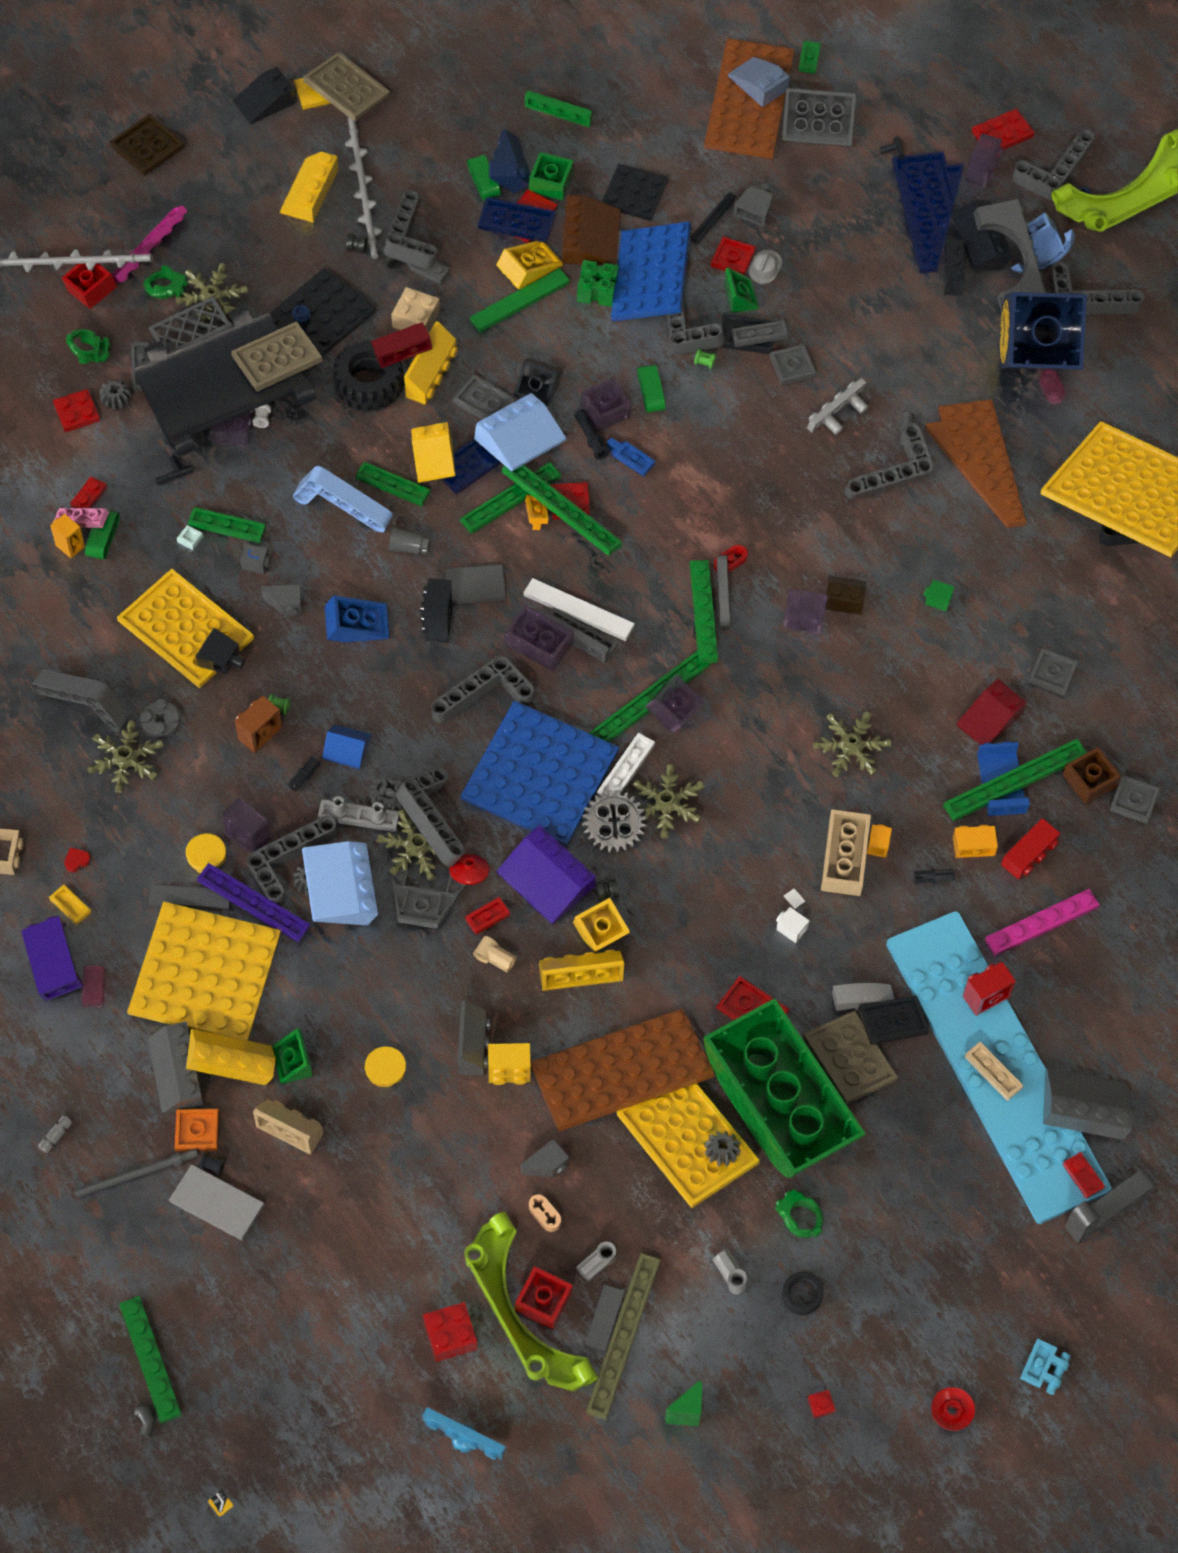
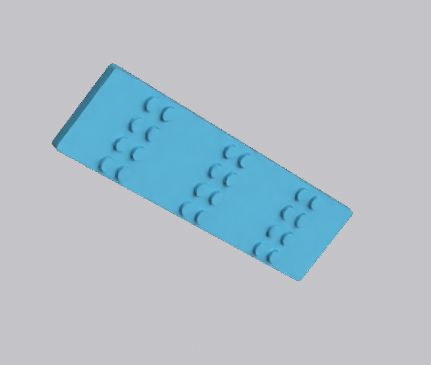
[886,911,1112,1224]

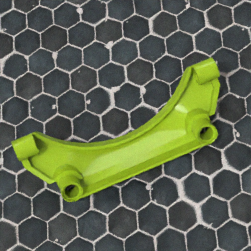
[1051,129,1178,232]
[465,1212,598,1391]

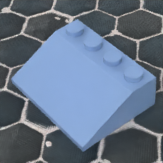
[474,393,566,471]
[302,841,378,925]

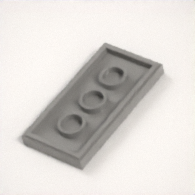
[169,1164,264,1241]

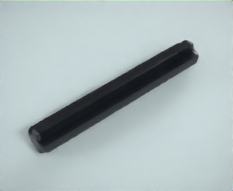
[691,192,736,245]

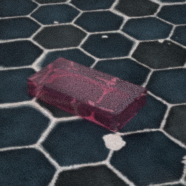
[82,966,105,1007]

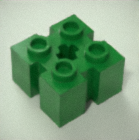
[577,260,619,307]

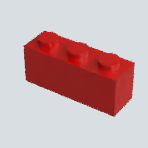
[1001,818,1060,880]

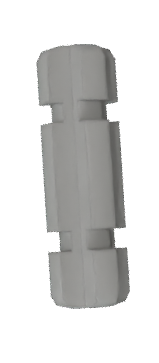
[38,1115,72,1153]

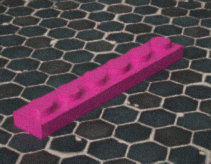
[111,205,187,283]
[985,889,1100,957]

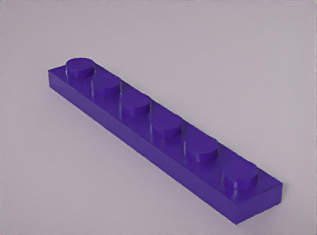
[197,863,310,943]

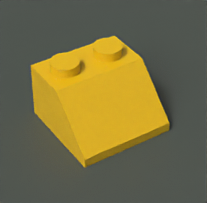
[573,898,630,952]

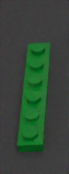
[689,560,718,664]
[119,1296,182,1424]

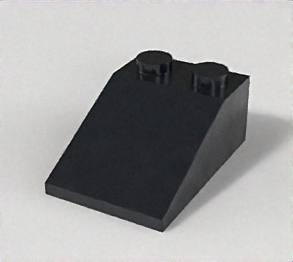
[233,67,296,124]

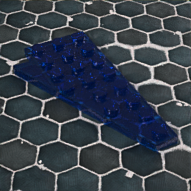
[892,152,964,274]

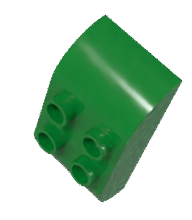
[704,998,866,1178]

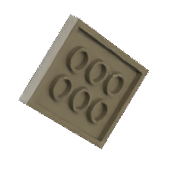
[303,52,390,121]
[231,321,323,392]
[802,1011,898,1104]

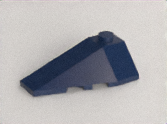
[489,129,529,194]

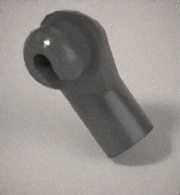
[134,1404,155,1438]

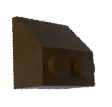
[824,575,867,615]

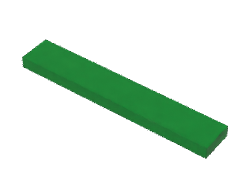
[470,268,570,333]
[460,462,561,534]

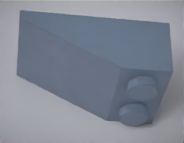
[728,57,790,107]

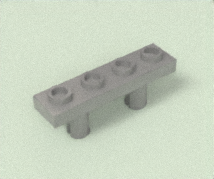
[807,378,869,435]
[318,796,400,832]

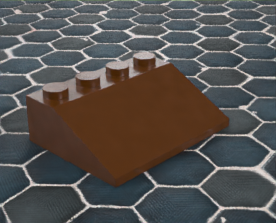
[562,195,620,265]

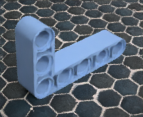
[293,466,393,532]

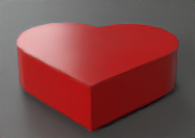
[64,847,91,872]

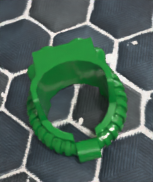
[143,265,188,299]
[66,329,110,364]
[775,1189,823,1238]

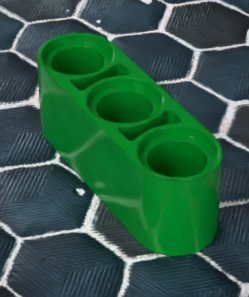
[467,155,501,201]
[637,364,665,413]
[85,510,120,560]

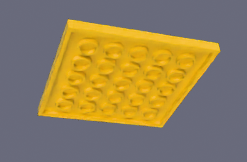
[127,901,281,1041]

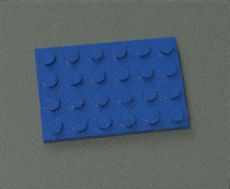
[611,222,691,322]

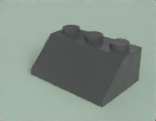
[458,1001,490,1075]

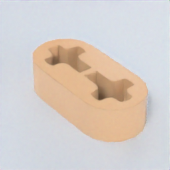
[529,1195,561,1232]

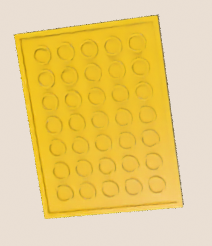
[1041,421,1178,557]

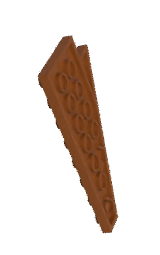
[925,399,1026,528]

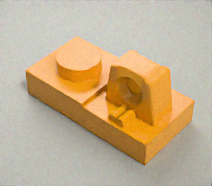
[525,495,549,530]

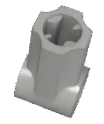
[576,1241,616,1282]
[713,1250,747,1295]

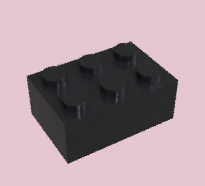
[420,578,453,643]

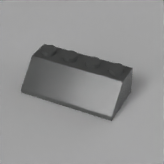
[148,1021,204,1115]

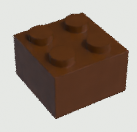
[1063,747,1121,805]

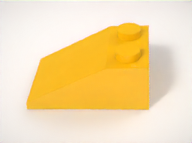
[497,240,563,289]
[411,422,455,483]

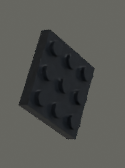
[602,163,668,221]

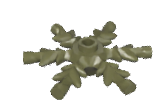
[175,263,248,327]
[813,712,891,777]
[87,721,164,793]
[633,764,704,839]
[377,809,436,881]

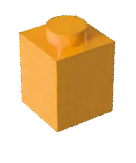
[867,824,892,858]

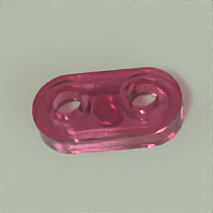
[1039,370,1065,404]

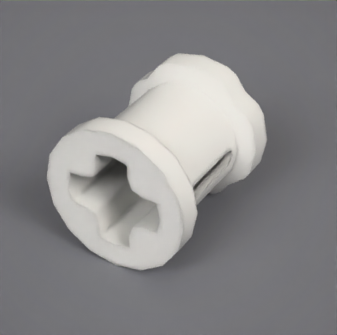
[252,404,271,428]

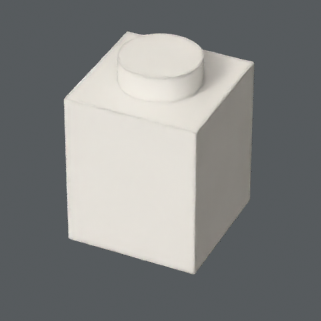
[776,907,809,943]

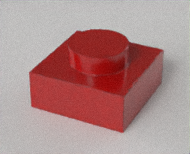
[808,1390,836,1419]

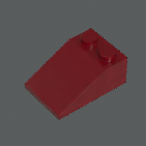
[956,678,1027,745]

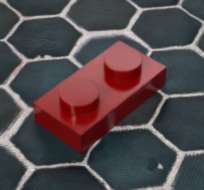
[70,476,107,508]
[465,897,510,935]
[1062,1152,1105,1199]

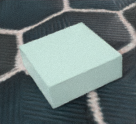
[177,525,204,550]

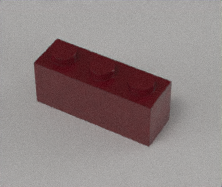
[371,322,433,368]

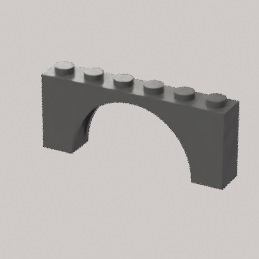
[973,199,1047,310]

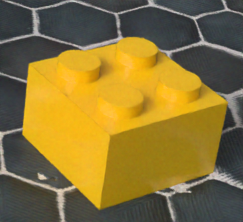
[488,1043,530,1085]

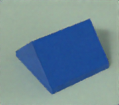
[322,724,372,769]

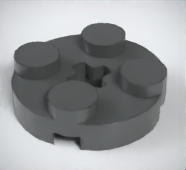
[140,699,180,738]

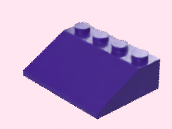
[496,825,596,925]

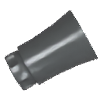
[388,526,430,555]

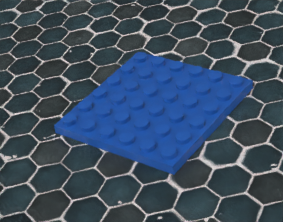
[460,701,619,847]

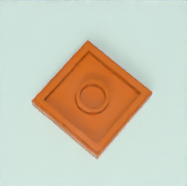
[175,1109,219,1151]

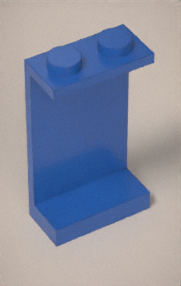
[977,741,1030,816]

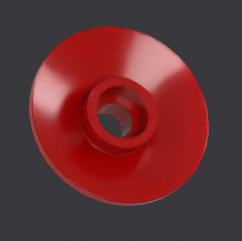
[449,854,489,885]
[931,1387,975,1431]

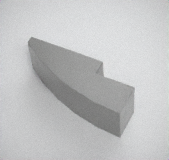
[832,983,894,1011]

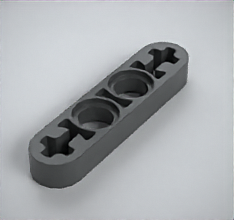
[717,555,730,627]

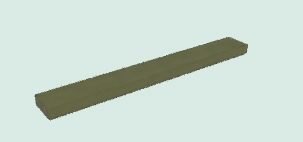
[586,1253,661,1420]

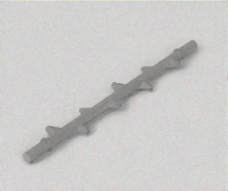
[345,117,382,259]
[0,249,153,272]

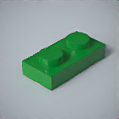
[799,41,821,74]

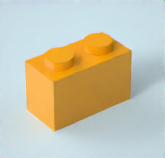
[50,513,85,559]
[953,825,998,858]

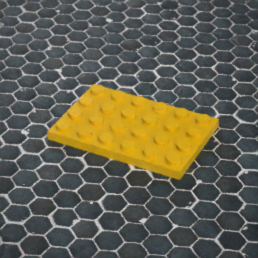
[117,569,254,688]
[617,1083,760,1208]

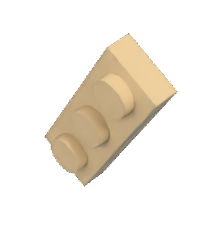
[964,1042,1023,1101]

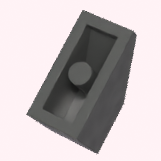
[261,584,302,616]
[521,1140,569,1178]

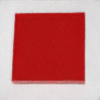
[710,236,756,276]

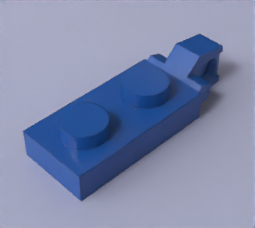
[607,437,655,477]

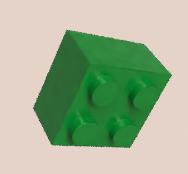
[529,152,574,200]

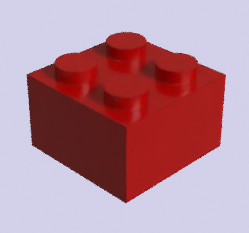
[62,255,117,309]
[962,962,1016,1016]
[515,1266,573,1330]
[423,1302,477,1362]

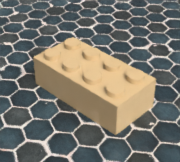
[820,809,871,896]

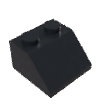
[513,358,563,407]

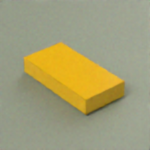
[49,884,92,926]

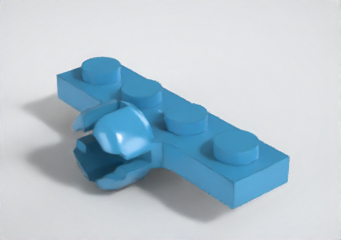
[423,1407,506,1460]

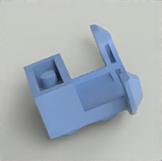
[1011,213,1075,273]

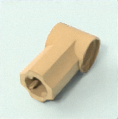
[473,936,516,972]

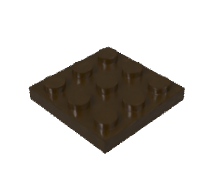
[109,113,185,176]

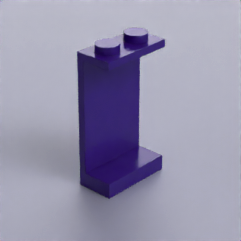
[21,916,84,1001]

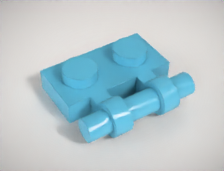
[1020,1338,1070,1395]

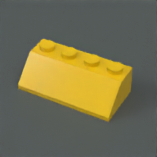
[280,152,339,222]
[404,321,458,405]
[539,950,624,991]
[186,1029,275,1085]

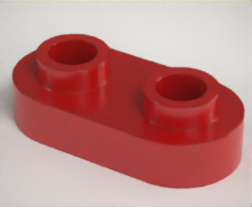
[713,545,748,573]

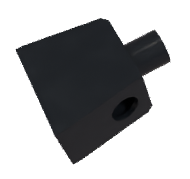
[195,628,246,674]

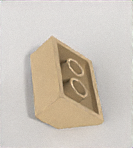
[253,1099,323,1155]

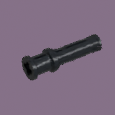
[574,409,610,460]

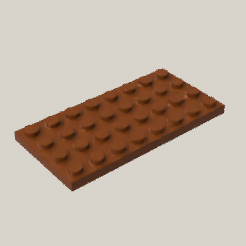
[704,38,795,159]
[530,1008,714,1132]

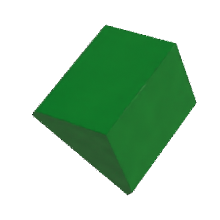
[724,267,759,313]
[272,1028,312,1084]
[665,1380,703,1426]

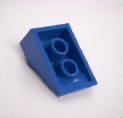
[325,595,389,642]

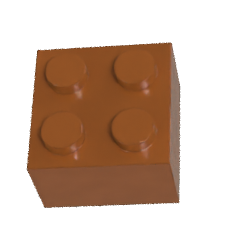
[235,695,282,753]

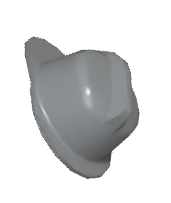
[749,250,782,284]

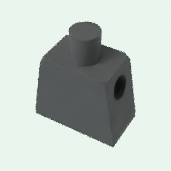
[734,184,773,227]

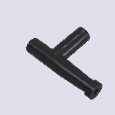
[880,136,906,159]
[155,455,193,485]

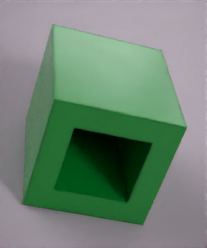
[923,579,955,612]

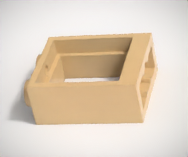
[0,829,24,875]

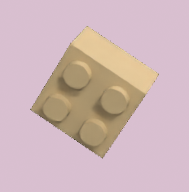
[391,287,440,333]

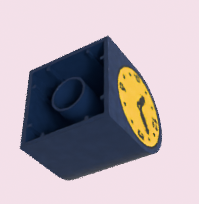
[999,292,1087,371]

